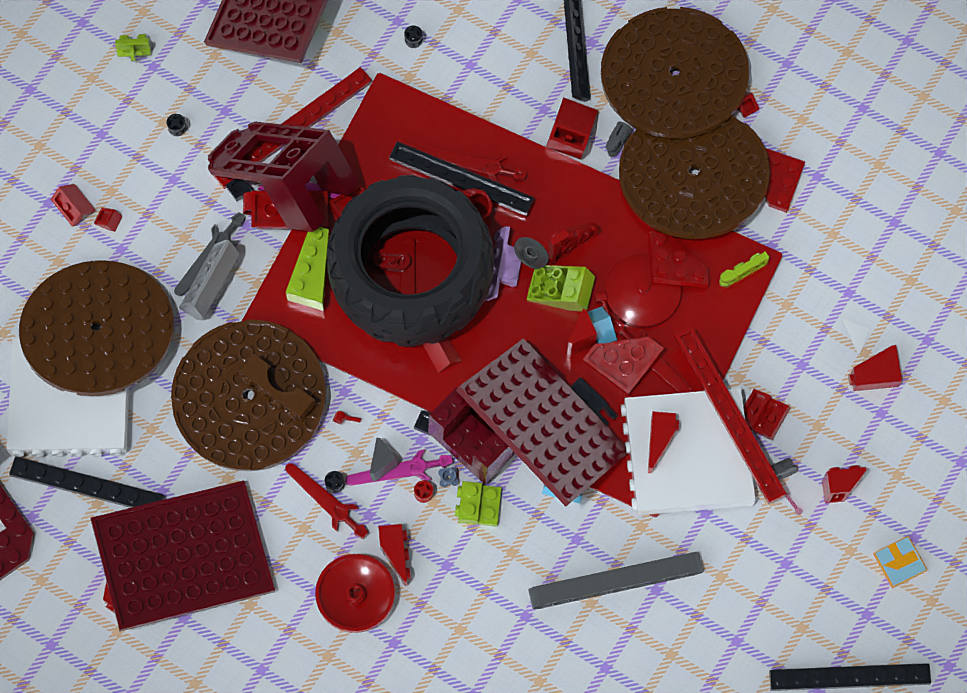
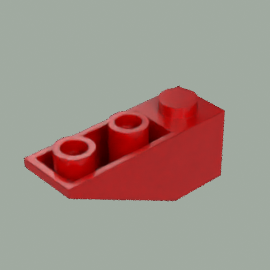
[378,524,411,586]

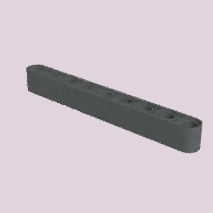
[528,552,704,609]

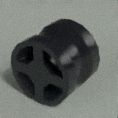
[404,25,423,48]
[166,114,187,137]
[324,471,345,494]

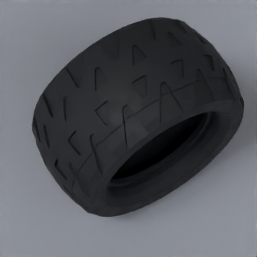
[327,175,494,347]

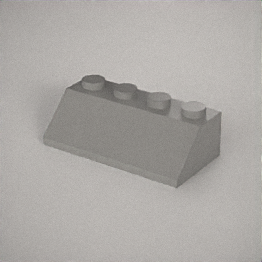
[179,240,239,320]

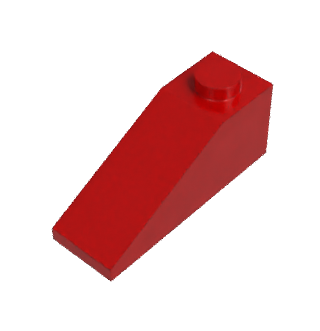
[648,411,679,473]

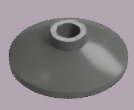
[514,237,548,269]

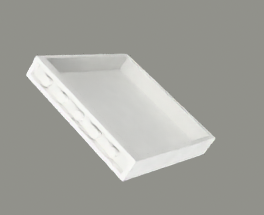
[7,338,129,457]
[621,388,755,516]

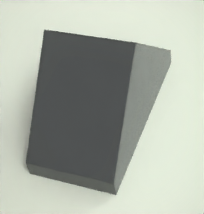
[370,438,398,481]

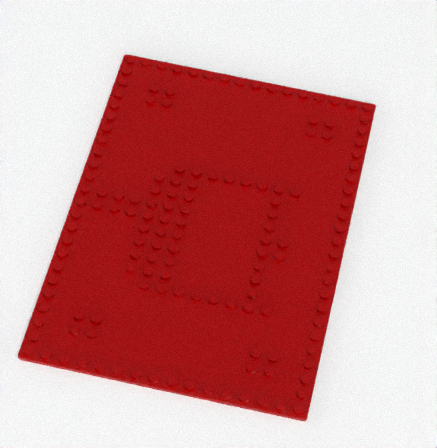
[242,73,782,518]

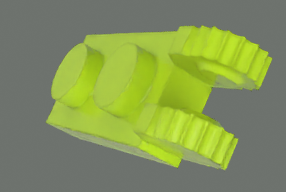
[719,252,769,287]

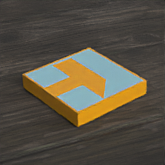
[873,536,927,588]

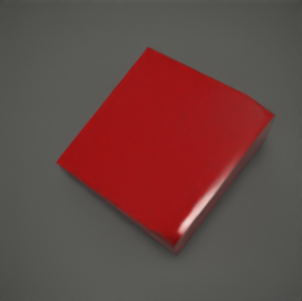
[738,92,760,118]
[94,207,122,232]

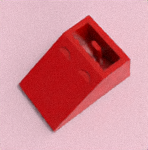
[546,97,598,159]

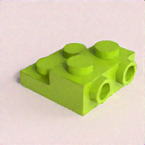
[455,481,501,527]

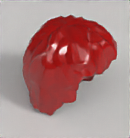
[461,188,492,219]

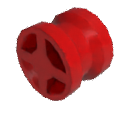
[414,480,434,503]

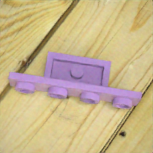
[485,226,521,301]

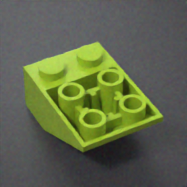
[527,265,595,311]

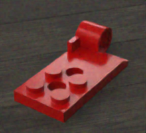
[243,191,328,229]

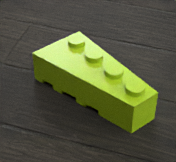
[286,227,330,311]

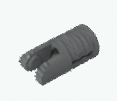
[605,121,632,157]
[771,458,798,480]

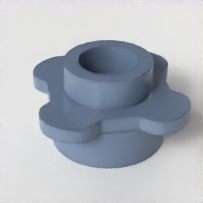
[438,467,459,487]

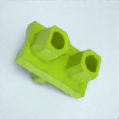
[115,34,151,62]

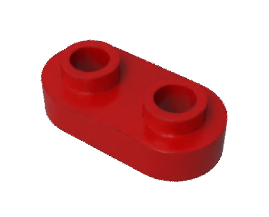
[372,250,410,272]

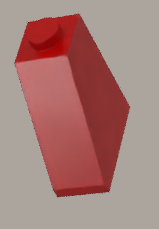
[848,345,902,391]

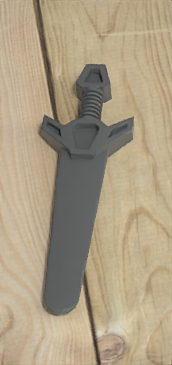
[174,212,245,296]

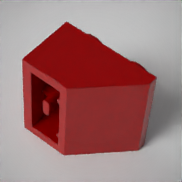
[822,465,867,504]

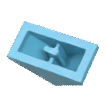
[588,306,617,344]

